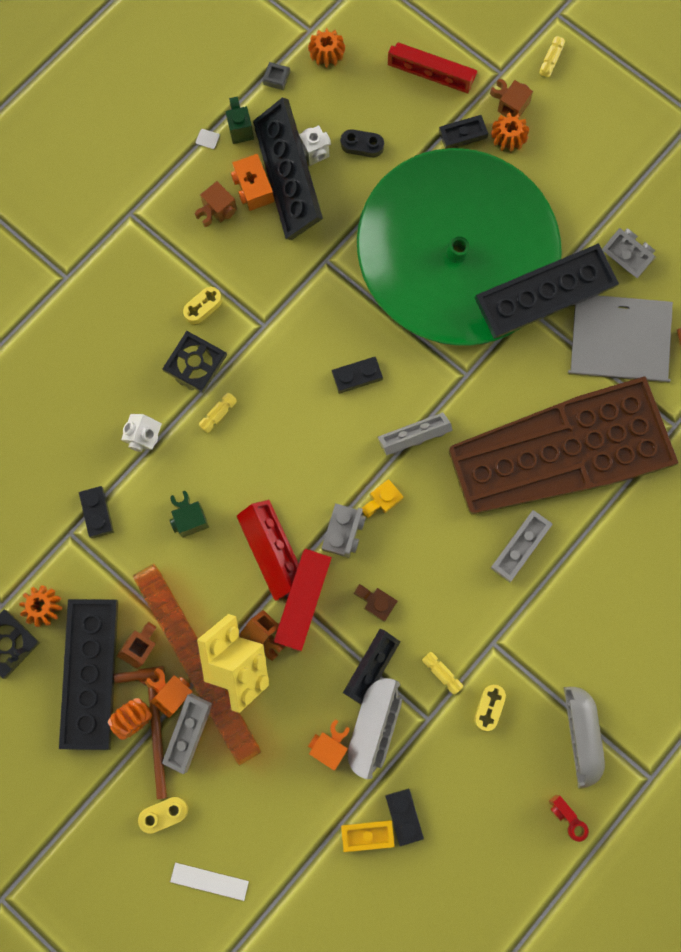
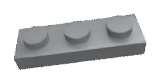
[378,412,453,456]
[490,510,553,583]
[162,693,213,774]

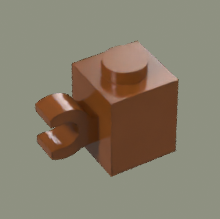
[490,79,533,117]
[195,181,237,227]
[239,610,285,661]
[117,622,156,669]

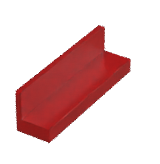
[388,42,477,94]
[237,500,299,601]
[274,549,332,652]

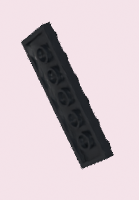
[253,97,323,240]
[474,243,619,339]
[59,599,118,750]

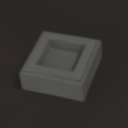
[263,62,290,90]

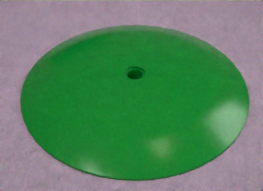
[357,148,562,346]

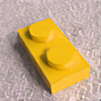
[341,820,395,852]

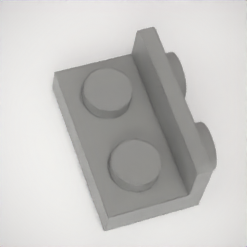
[602,228,657,279]
[322,503,366,558]

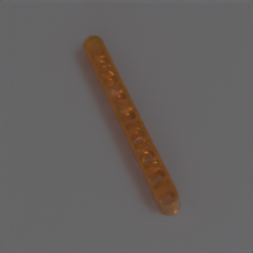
[133,563,262,766]

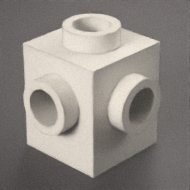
[299,126,331,166]
[121,414,162,452]

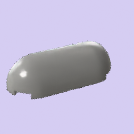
[348,678,402,779]
[564,687,605,789]

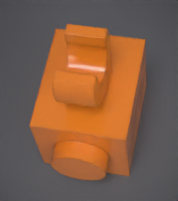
[145,668,193,718]
[308,720,350,771]

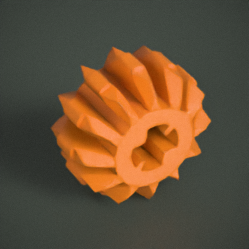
[308,28,345,68]
[491,112,529,153]
[19,585,62,627]
[108,698,152,740]

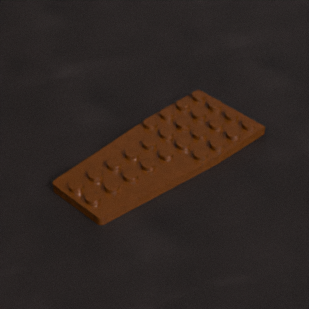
[449,376,679,515]

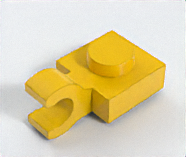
[362,479,404,518]

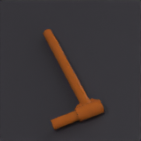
[114,666,167,799]

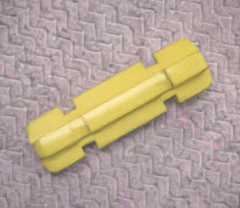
[539,36,565,78]
[199,393,237,433]
[422,652,463,695]

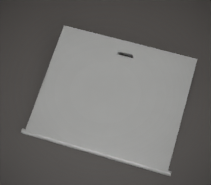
[568,295,673,382]

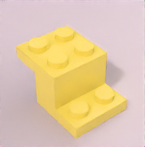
[197,614,269,713]

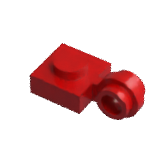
[549,795,589,842]

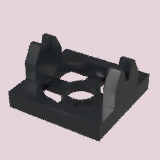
[162,331,227,393]
[0,609,40,679]

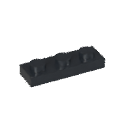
[343,629,401,705]

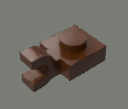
[353,584,398,622]

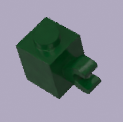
[225,96,254,144]
[170,491,209,538]

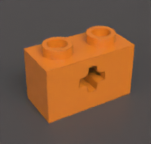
[230,154,274,211]

